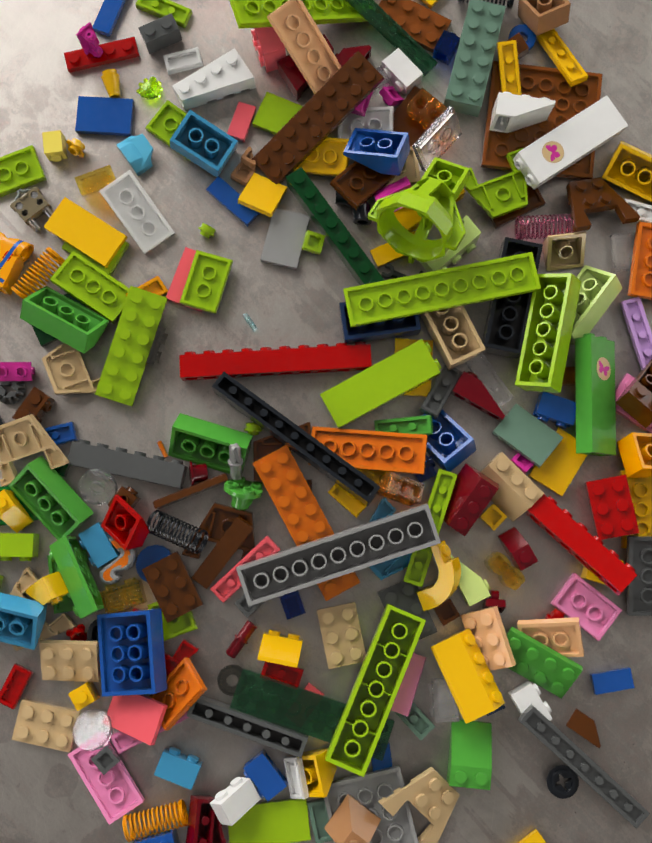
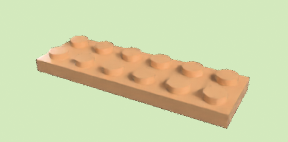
[267,0,341,95]

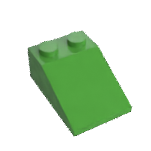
[447,719,492,790]

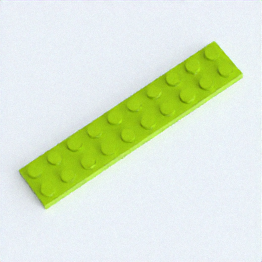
[343,252,541,327]

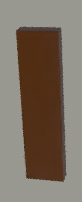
[153,473,230,509]
[191,516,254,589]

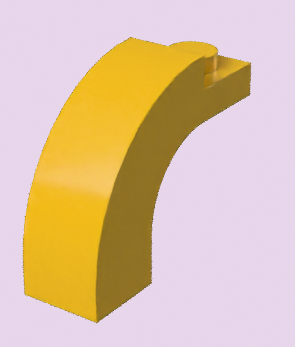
[417,540,461,611]

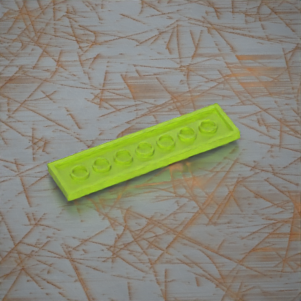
[229,0,375,29]

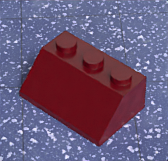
[444,463,499,536]

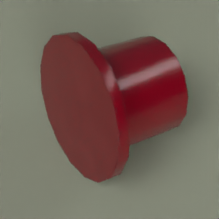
[189,461,208,486]

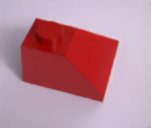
[101,495,149,550]

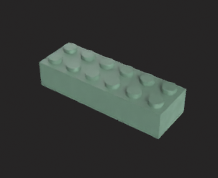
[443,0,506,117]

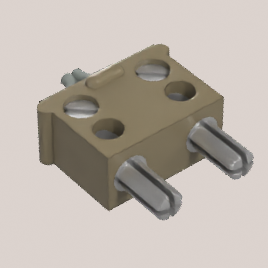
[10,186,53,232]

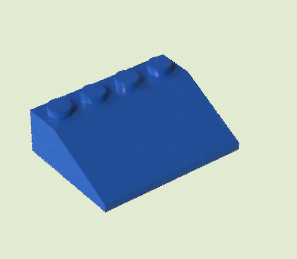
[97,608,167,697]

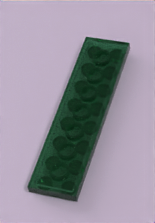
[230,668,395,761]

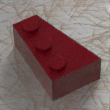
[277,34,334,101]

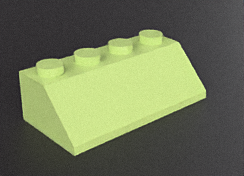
[570,265,623,345]

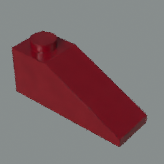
[451,371,505,422]

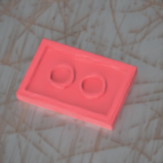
[166,247,202,312]
[104,694,168,746]

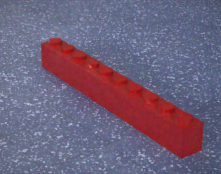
[179,342,372,381]

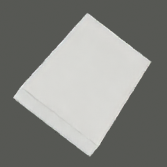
[99,170,175,254]

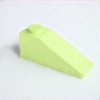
[451,555,491,606]

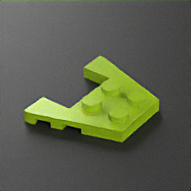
[464,148,528,219]

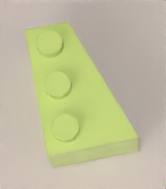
[419,215,482,272]

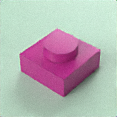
[379,86,404,106]
[511,453,534,474]

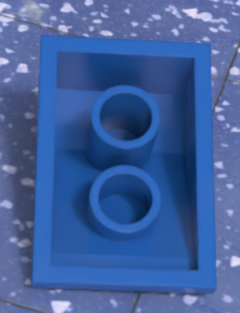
[343,128,410,176]
[421,410,477,472]

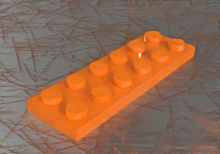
[308,426,428,475]

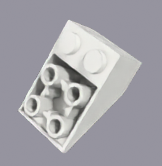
[489,92,556,133]

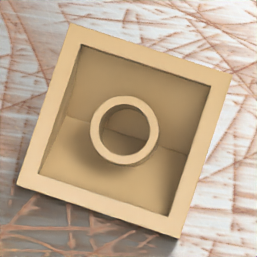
[542,231,586,271]

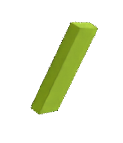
[135,0,192,28]

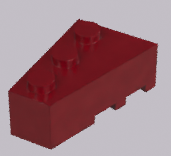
[186,795,226,843]

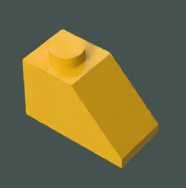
[0,489,34,533]
[25,571,69,605]

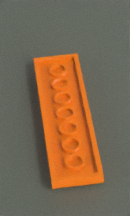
[253,445,361,601]

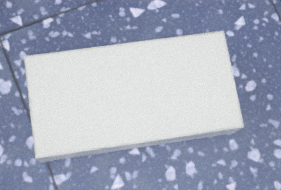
[163,47,203,75]
[283,756,309,799]

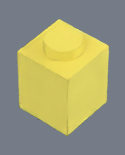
[42,130,68,162]

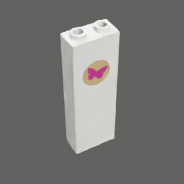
[513,95,628,190]

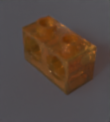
[407,88,451,135]
[377,472,425,506]

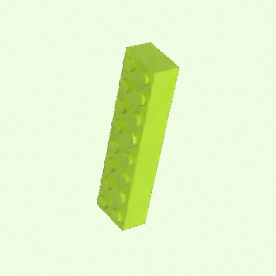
[325,604,426,777]

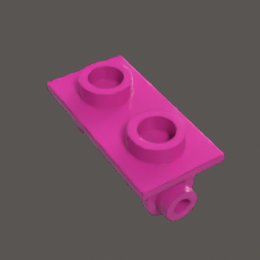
[76,22,103,57]
[0,362,35,381]

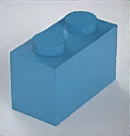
[78,522,120,568]
[154,747,203,790]

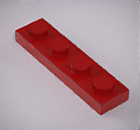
[64,37,140,73]

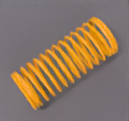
[10,247,65,299]
[122,799,188,842]

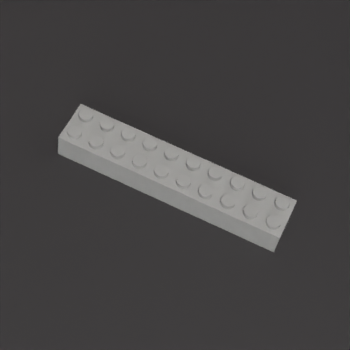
[236,503,441,607]

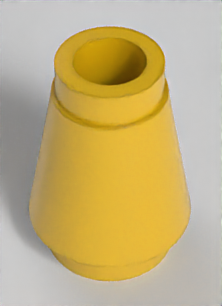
[101,69,120,98]

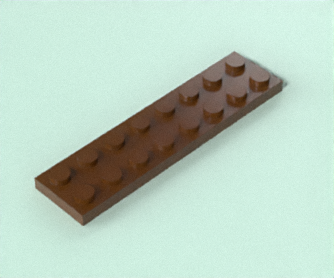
[251,51,384,184]

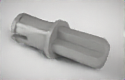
[228,443,243,480]

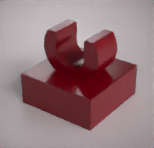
[482,590,506,613]

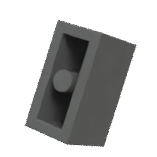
[138,13,182,54]

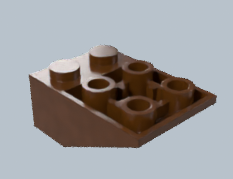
[616,359,652,428]

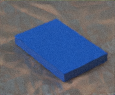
[75,96,134,136]

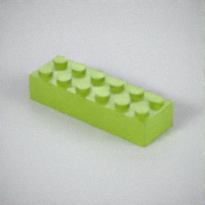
[515,273,581,393]

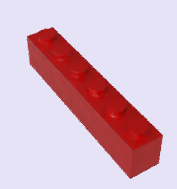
[527,494,637,596]

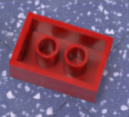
[585,474,640,540]

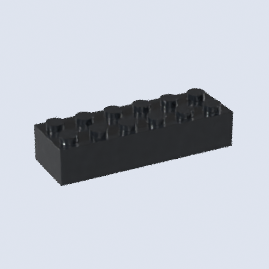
[482,237,543,359]

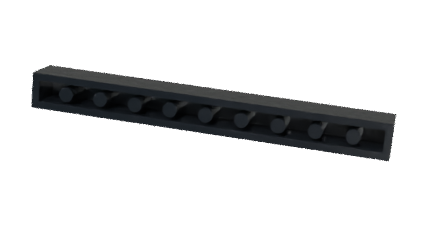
[212,372,380,507]

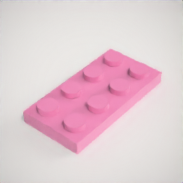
[68,730,145,825]

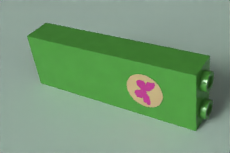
[575,333,616,456]

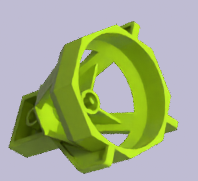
[368,157,470,264]

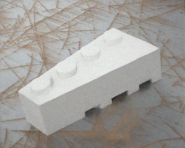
[172,48,256,111]

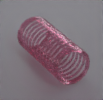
[515,213,574,240]

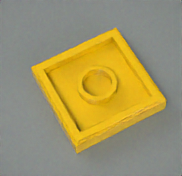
[238,173,287,218]

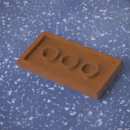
[372,0,452,54]

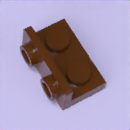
[12,386,54,424]

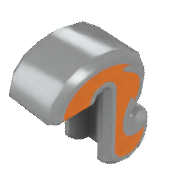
[100,538,137,584]

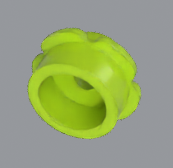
[198,223,216,238]
[244,422,262,435]

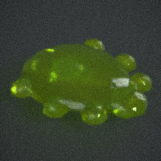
[136,76,163,99]

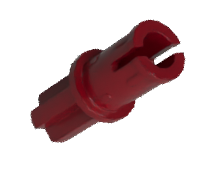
[226,620,257,658]

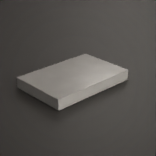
[260,208,310,270]

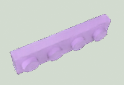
[620,297,652,371]

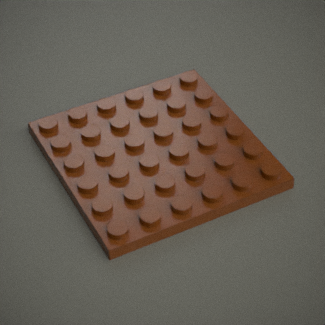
[481,61,603,180]

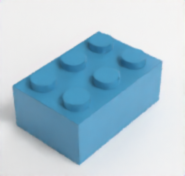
[170,110,238,177]

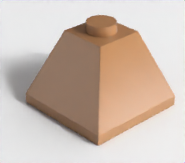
[324,794,381,843]

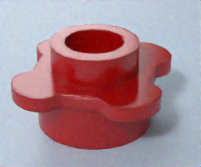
[66,624,87,641]

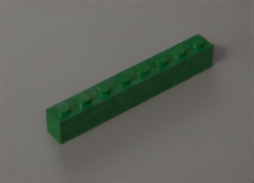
[286,167,385,285]

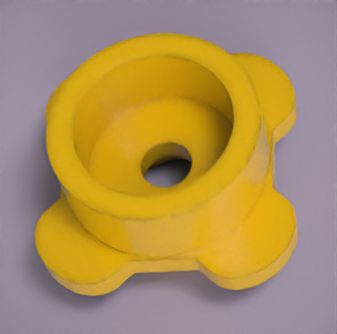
[66,138,85,157]

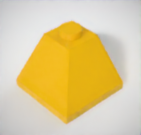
[290,748,337,798]

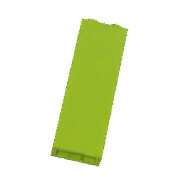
[320,339,442,428]

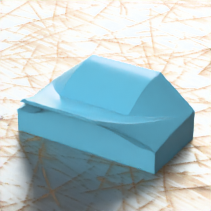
[117,133,153,176]

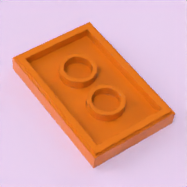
[149,658,207,730]

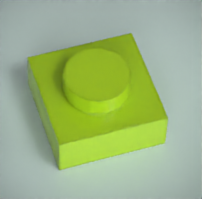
[302,230,325,255]

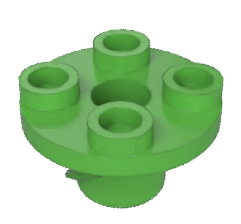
[224,477,263,510]

